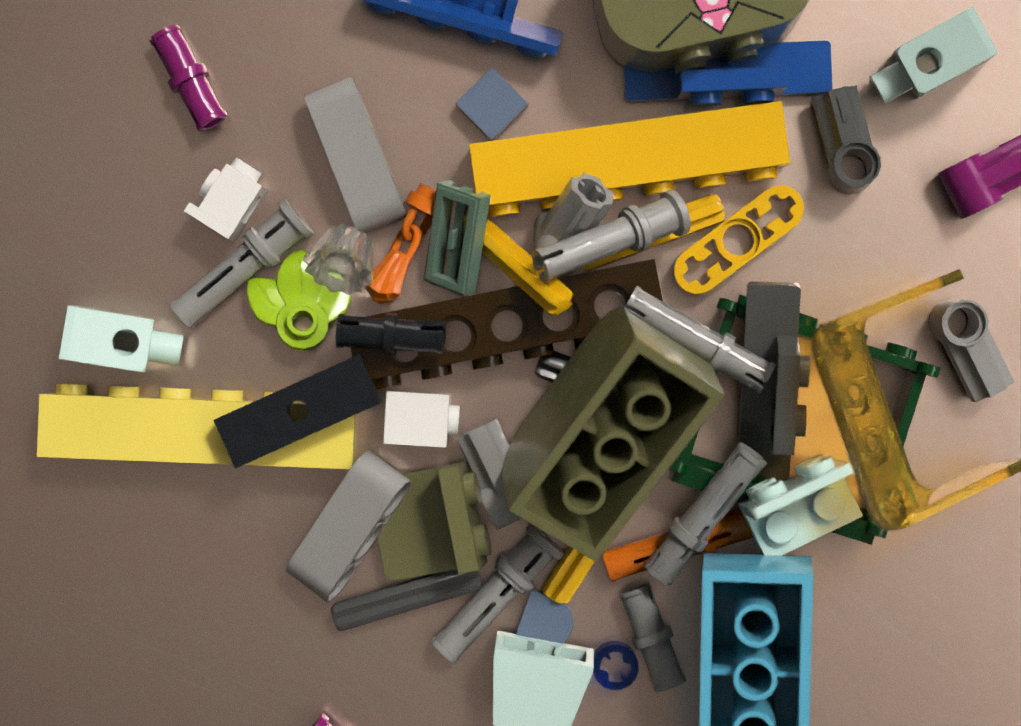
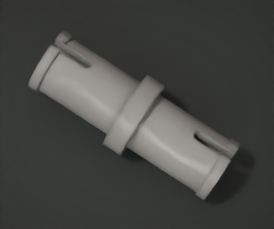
[619,583,687,693]

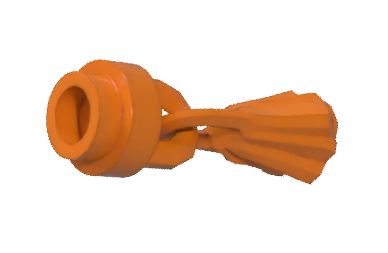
[364,183,436,304]

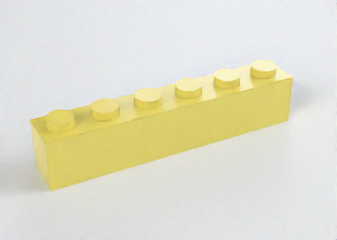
[37,383,358,469]

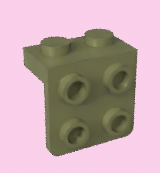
[377,461,492,581]

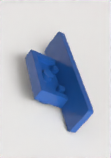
[362,0,563,57]
[624,41,832,107]

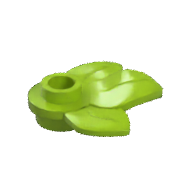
[247,249,351,351]

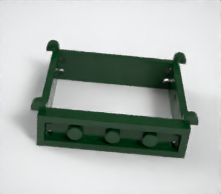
[667,295,941,545]

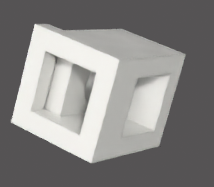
[184,157,268,242]

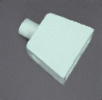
[870,6,998,104]
[59,305,184,372]
[493,631,594,726]

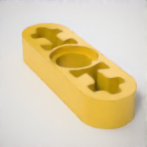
[672,185,804,295]

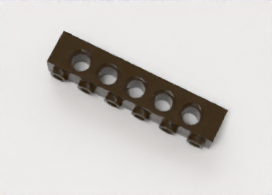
[350,259,663,389]

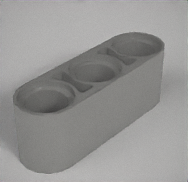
[304,76,407,235]
[286,450,412,602]

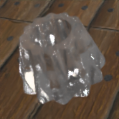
[303,224,373,295]

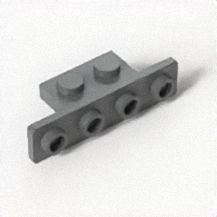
[739,281,810,481]

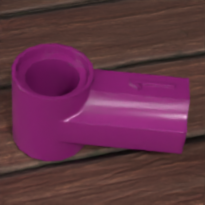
[938,135,1021,219]

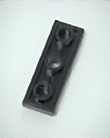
[213,354,382,469]

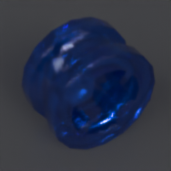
[593,640,639,690]

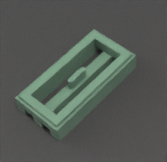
[423,180,491,297]

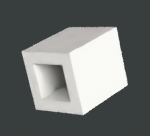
[383,390,460,447]

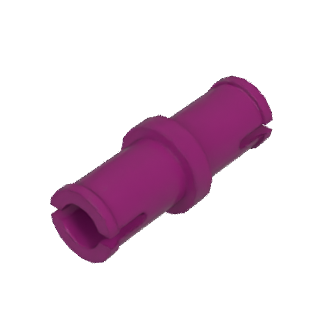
[149,25,228,132]

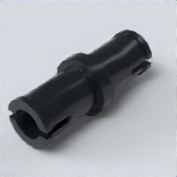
[336,313,446,355]

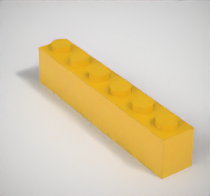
[469,101,790,217]

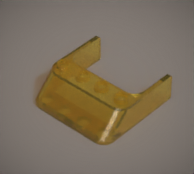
[811,269,1021,531]

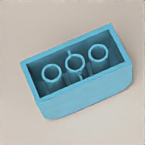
[699,553,813,726]

